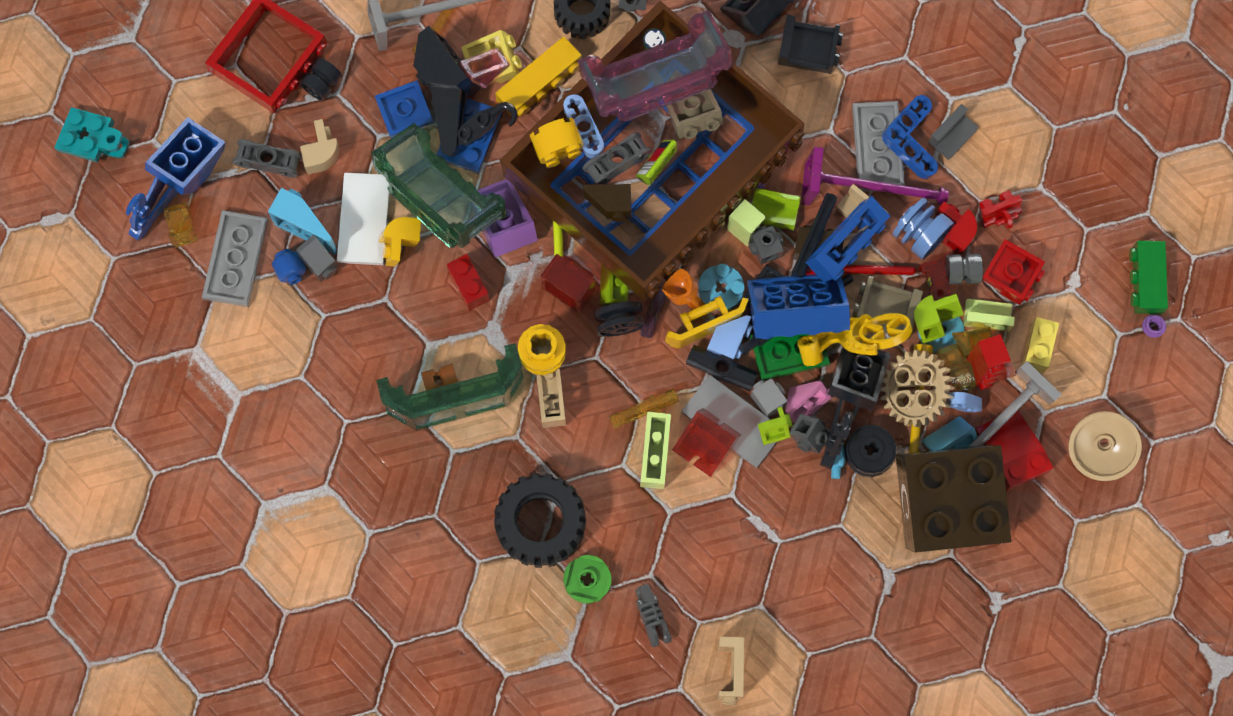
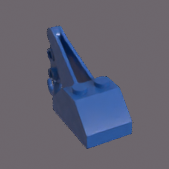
[126,117,225,241]

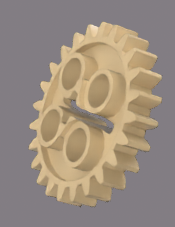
[880,350,955,427]

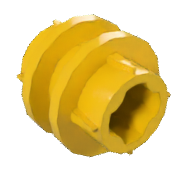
[518,324,566,375]

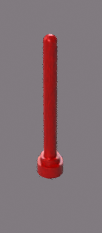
[805,265,916,275]

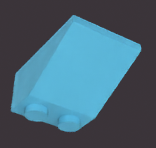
[268,188,337,255]

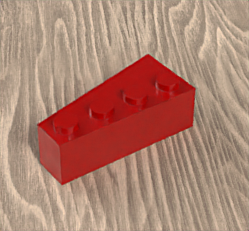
[963,334,1016,391]

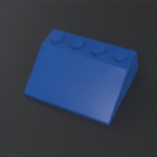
[747,274,850,339]

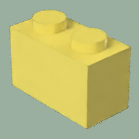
[1021,317,1059,374]

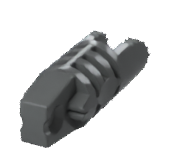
[635,584,672,647]

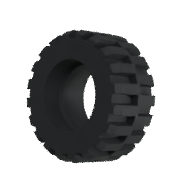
[494,473,586,568]

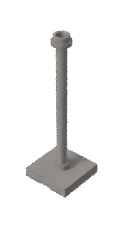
[367,0,504,51]
[969,361,1062,446]

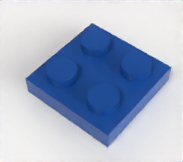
[375,80,433,139]

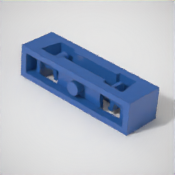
[805,196,890,282]

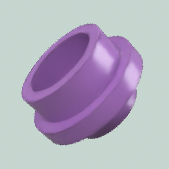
[1142,315,1166,338]

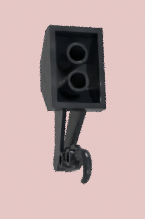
[413,26,518,157]
[820,346,890,469]

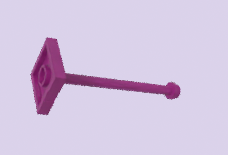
[801,147,949,206]

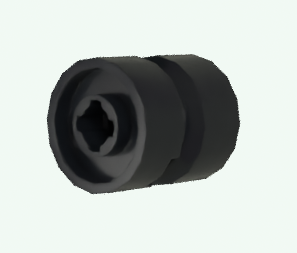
[300,58,342,101]

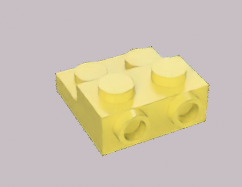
[462,30,522,88]

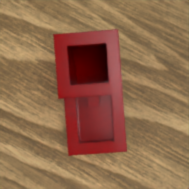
[935,202,977,255]

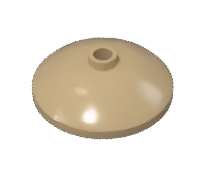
[1069,411,1142,481]

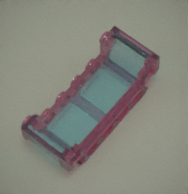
[577,10,732,122]

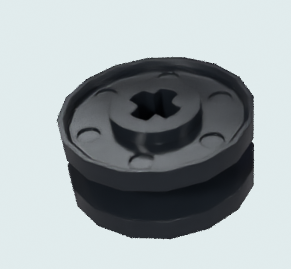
[594,301,646,337]
[845,425,896,478]

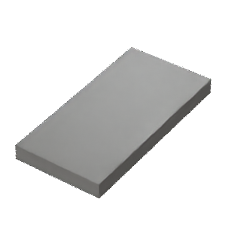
[852,101,905,192]
[202,210,268,307]
[681,375,777,469]

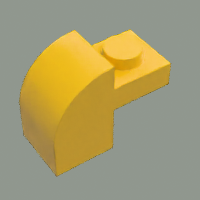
[378,217,421,267]

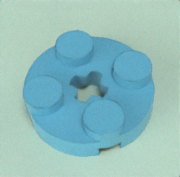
[698,264,745,311]

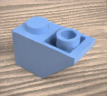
[707,315,753,361]

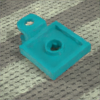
[54,107,130,163]

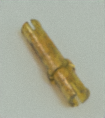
[609,388,679,430]

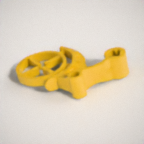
[797,313,912,366]

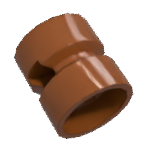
[421,363,461,402]

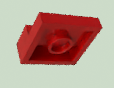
[982,239,1045,305]

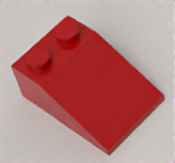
[975,410,1053,492]

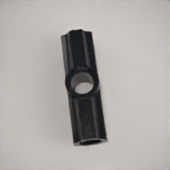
[686,345,759,392]

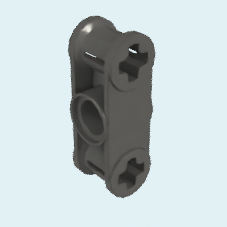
[582,132,652,184]
[232,139,302,178]

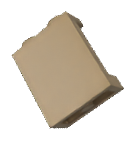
[716,637,744,705]

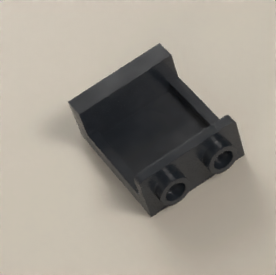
[778,15,843,74]

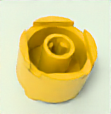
[530,118,584,168]

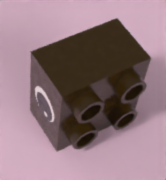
[896,444,1011,553]

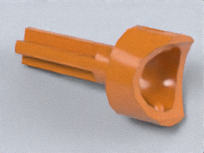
[662,269,707,316]

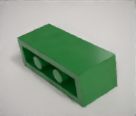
[1129,240,1168,315]

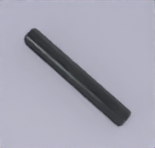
[792,193,837,278]

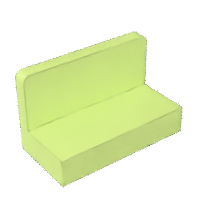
[963,299,1014,332]

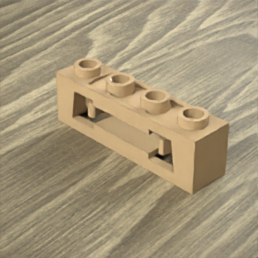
[534,345,566,428]

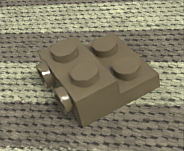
[662,80,724,139]

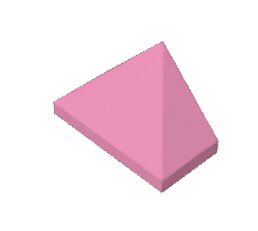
[785,381,832,424]

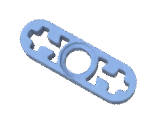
[563,95,604,158]

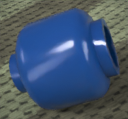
[272,249,306,285]

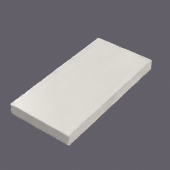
[337,173,391,265]

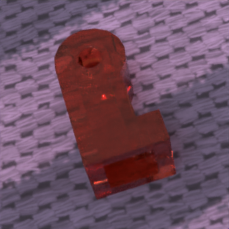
[917,259,951,301]

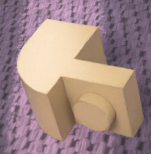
[300,119,339,175]

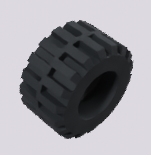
[554,0,610,39]

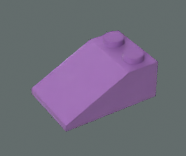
[467,179,538,257]

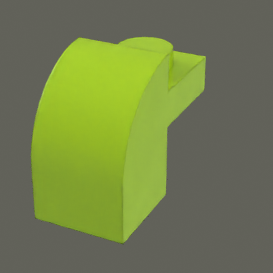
[914,294,964,344]

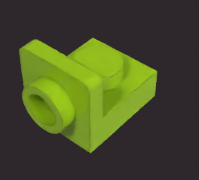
[758,406,793,446]

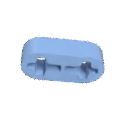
[948,392,982,412]

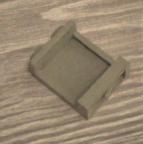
[852,276,923,340]

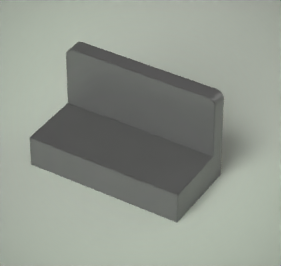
[928,104,978,160]

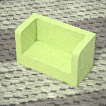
[727,199,765,247]

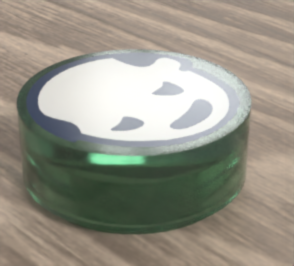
[643,28,666,53]

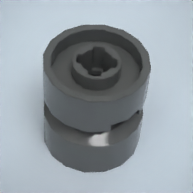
[945,253,983,285]

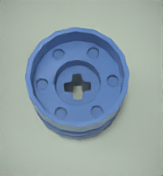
[892,198,954,260]

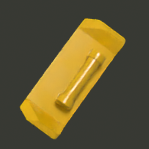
[665,296,748,349]

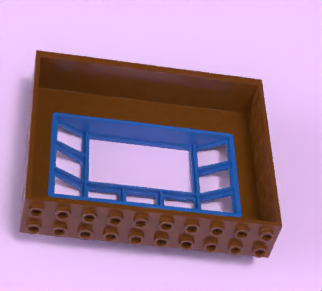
[500,1,805,302]

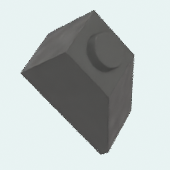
[296,234,338,282]

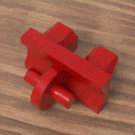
[979,190,1022,229]

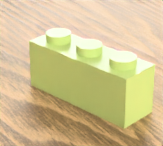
[640,412,671,489]

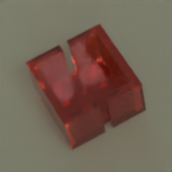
[540,254,596,314]
[672,408,742,477]

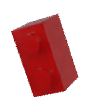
[446,254,490,311]

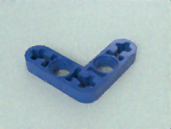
[882,95,938,179]

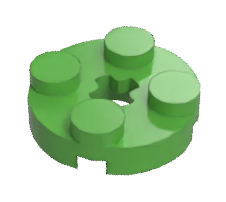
[563,555,611,604]

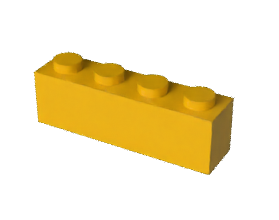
[495,36,582,117]

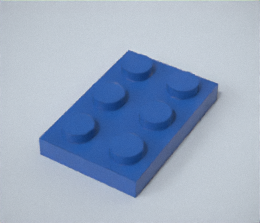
[435,98,503,174]

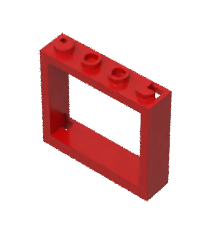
[205,0,327,114]

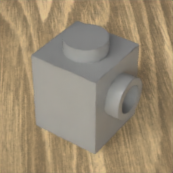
[751,378,787,418]

